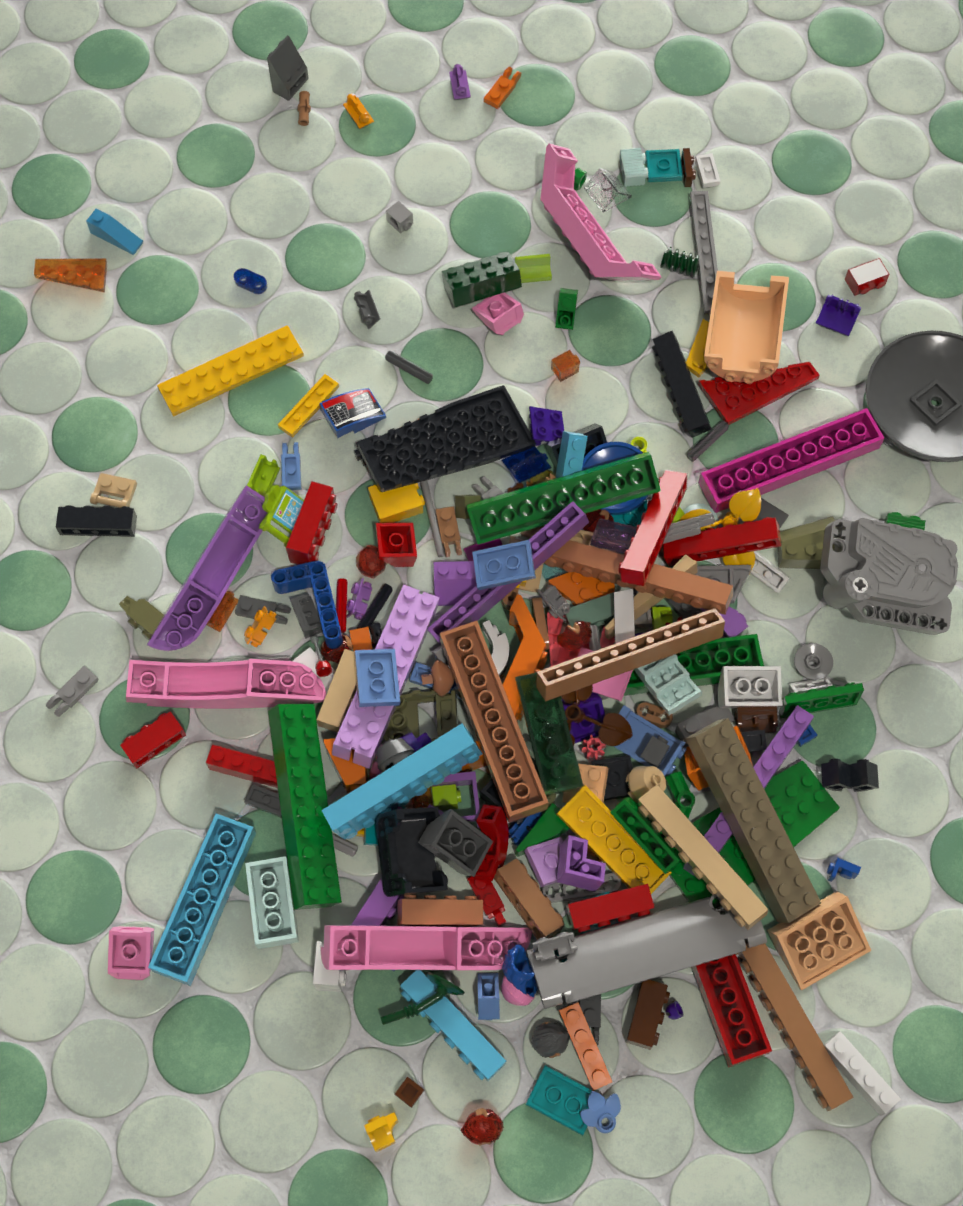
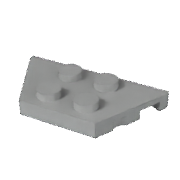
[695,565,751,603]

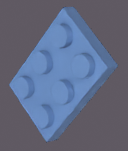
[472,540,536,590]
[354,649,400,707]

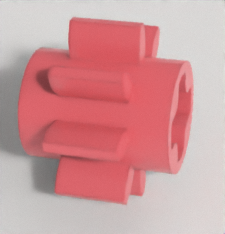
[581,735,606,760]

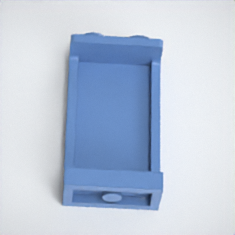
[613,705,687,777]

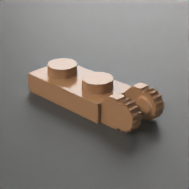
[435,506,462,557]

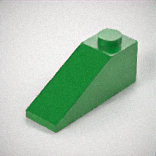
[515,803,570,857]

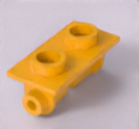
[343,94,374,129]
[244,606,277,647]

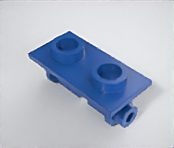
[508,812,543,846]

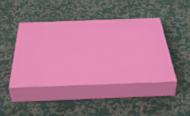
[578,647,633,701]

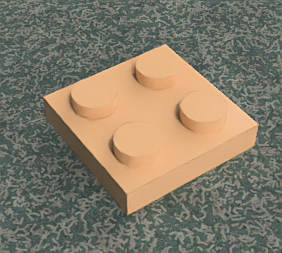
[562,763,609,803]

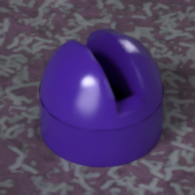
[665,1001,684,1020]

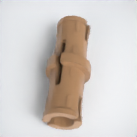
[297,91,311,126]

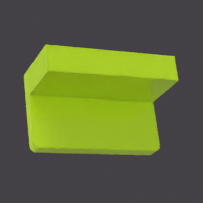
[515,254,552,283]

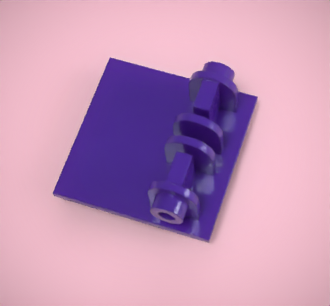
[816,294,861,336]
[529,406,564,446]

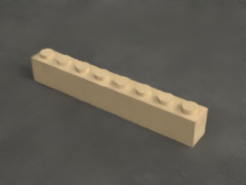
[638,785,768,930]

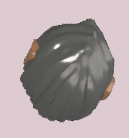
[531,1021,570,1058]

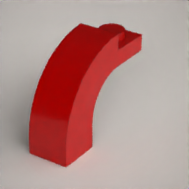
[474,805,509,881]

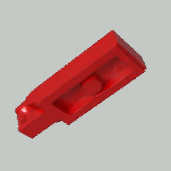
[467,876,506,927]

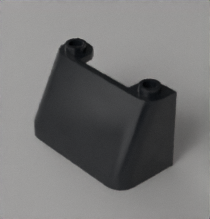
[376,807,448,897]

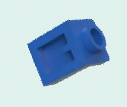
[826,858,861,882]

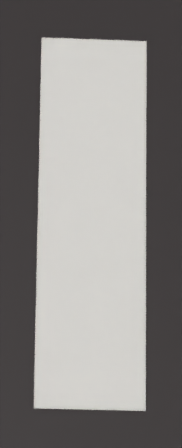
[614,589,635,644]

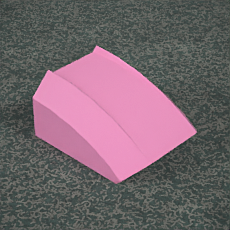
[472,293,524,335]
[108,926,154,980]

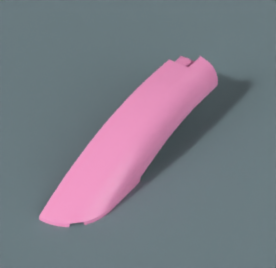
[321,925,532,970]

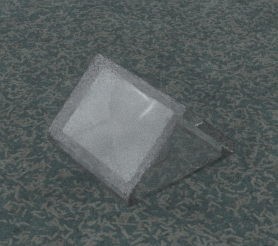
[584,168,632,213]

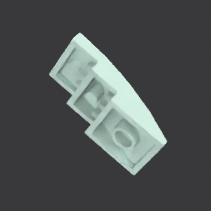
[634,654,702,715]

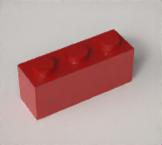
[120,711,186,769]

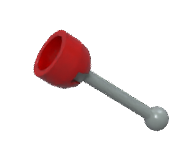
[311,636,332,677]

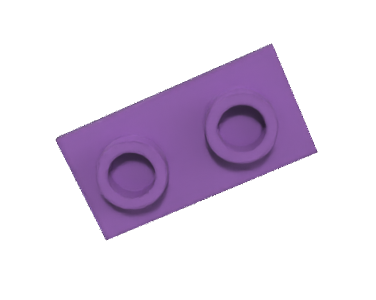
[449,64,471,100]
[346,578,372,620]

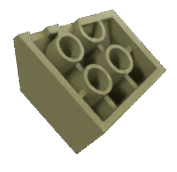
[778,516,835,569]

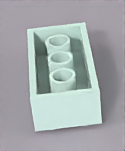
[245,856,299,949]

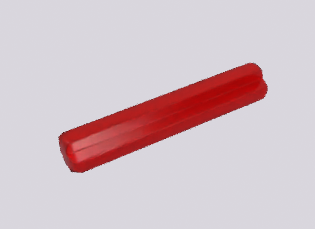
[336,578,348,633]

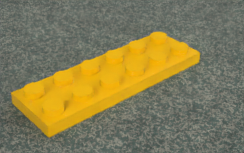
[556,785,672,894]

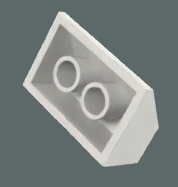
[718,666,783,708]

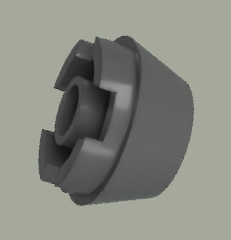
[376,738,415,773]

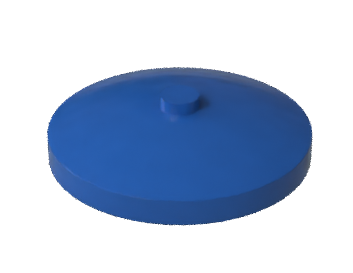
[582,442,649,515]

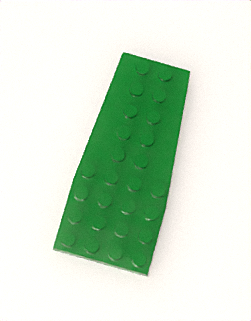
[669,761,840,909]

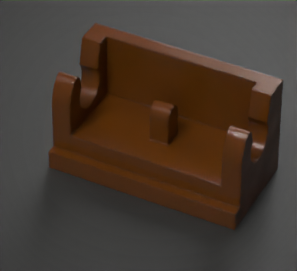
[735,706,778,733]

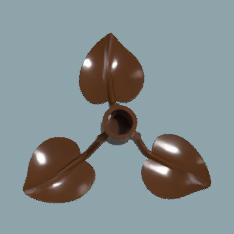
[540,685,633,756]

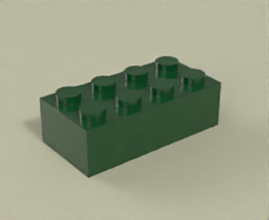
[441,251,522,307]

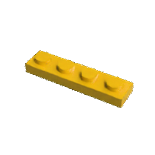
[278,374,339,438]

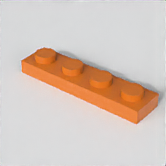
[559,1001,612,1091]

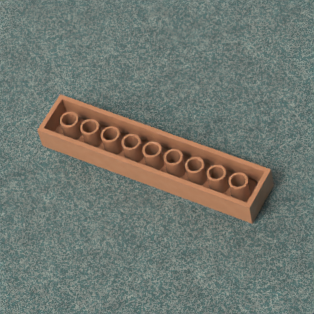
[440,621,549,823]

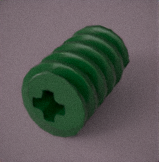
[660,247,699,277]

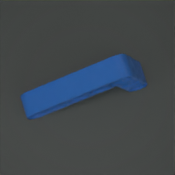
[271,561,343,649]

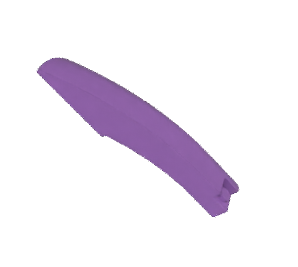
[147,485,267,651]

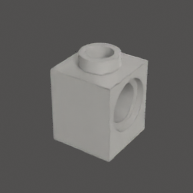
[386,201,413,234]

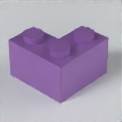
[557,835,606,892]

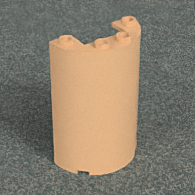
[704,271,789,384]

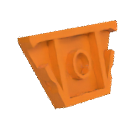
[547,572,615,606]

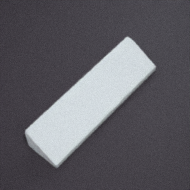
[751,551,791,593]

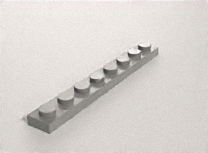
[690,191,718,314]

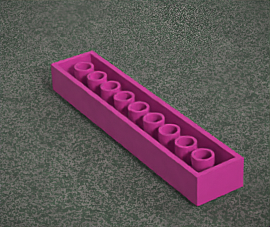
[698,408,884,513]

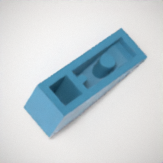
[86,208,143,255]

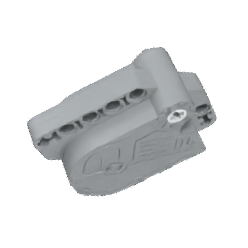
[820,518,958,635]

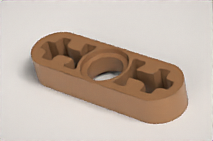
[531,597,550,650]

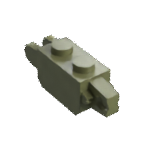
[119,596,164,640]

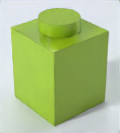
[432,784,461,810]

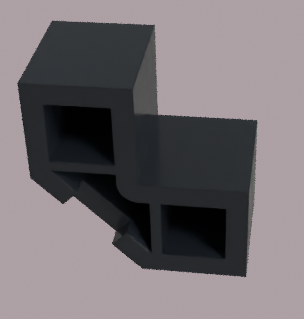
[821,759,879,792]

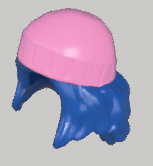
[501,945,538,1006]

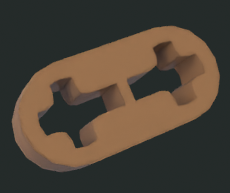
[636,702,673,728]

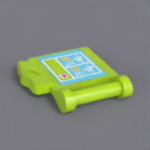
[259,485,304,547]

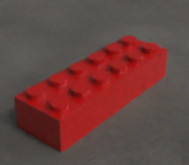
[692,954,772,1068]

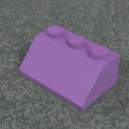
[434,561,477,606]

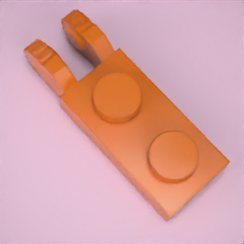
[484,67,521,109]

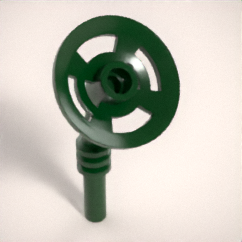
[381,972,465,1025]

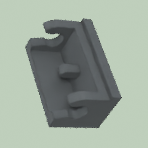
[290,594,323,639]

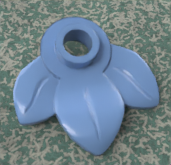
[580,1091,621,1133]

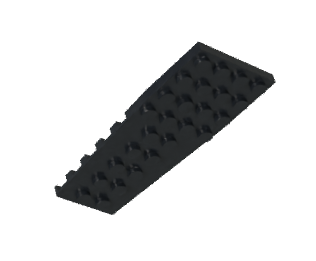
[358,385,536,492]

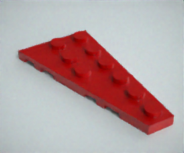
[698,362,820,425]

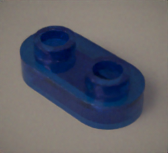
[234,268,267,294]

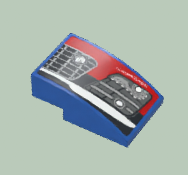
[319,388,387,438]

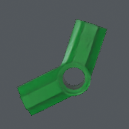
[665,771,695,818]

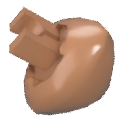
[422,660,454,697]

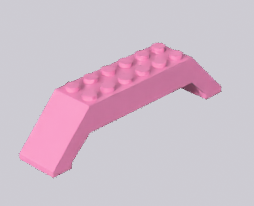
[541,144,662,280]

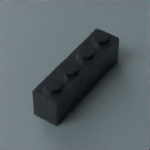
[56,505,137,537]

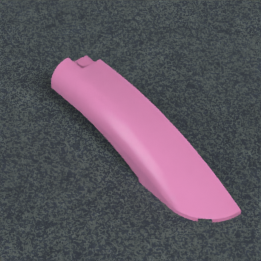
[126,659,326,709]

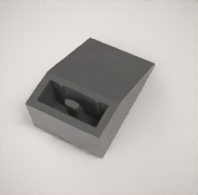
[267,35,309,101]

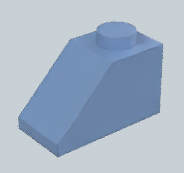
[478,973,500,1020]

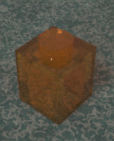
[551,350,580,382]

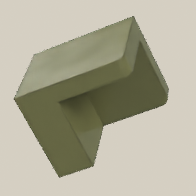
[455,495,481,519]

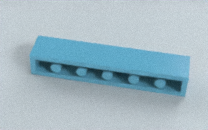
[400,970,506,1081]

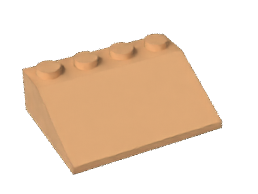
[767,891,872,990]

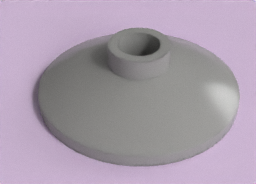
[794,643,833,680]

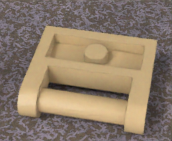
[90,473,137,508]

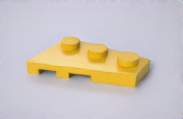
[686,318,709,378]

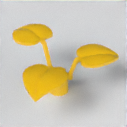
[680,488,761,575]

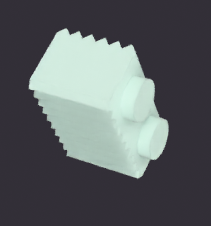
[619,148,648,187]

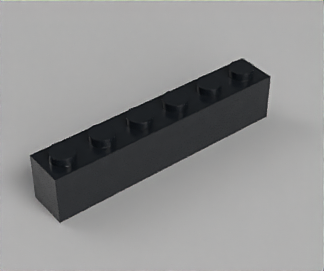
[652,330,712,438]

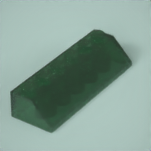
[515,673,583,795]

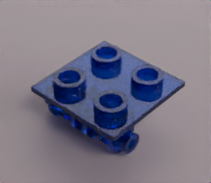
[502,447,552,484]

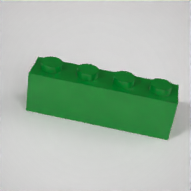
[610,797,682,874]

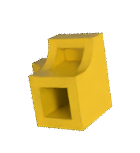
[364,1112,399,1152]

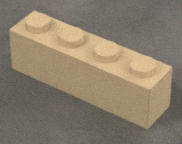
[316,649,358,733]

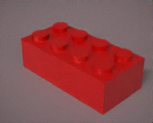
[286,481,338,565]

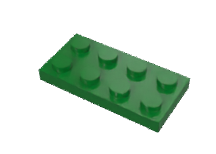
[779,682,864,718]

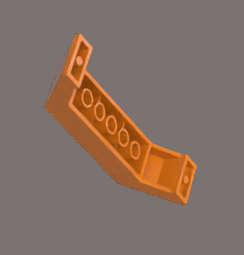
[458,594,548,773]

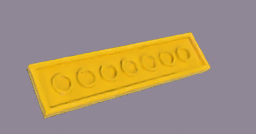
[157,325,304,417]

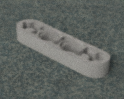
[542,873,621,903]

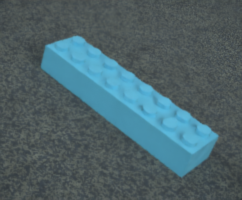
[322,723,483,840]
[148,813,256,986]

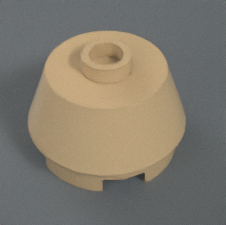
[626,766,666,803]

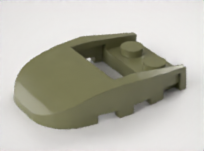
[383,690,458,741]

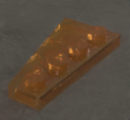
[34,258,107,292]

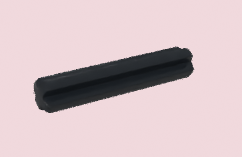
[357,584,393,629]

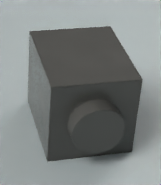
[640,735,670,768]

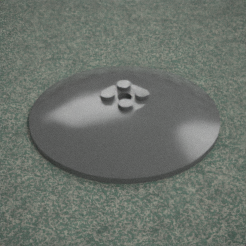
[865,330,963,462]

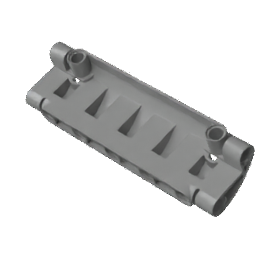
[526,894,767,1009]

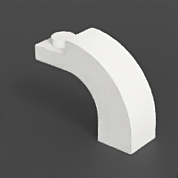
[482,620,509,679]

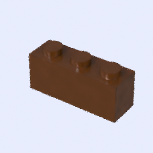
[626,980,670,1050]

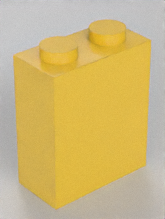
[368,483,425,523]

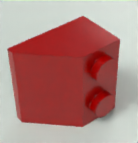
[375,523,417,567]

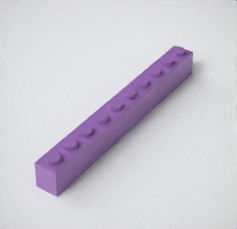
[427,501,589,645]
[683,705,814,880]

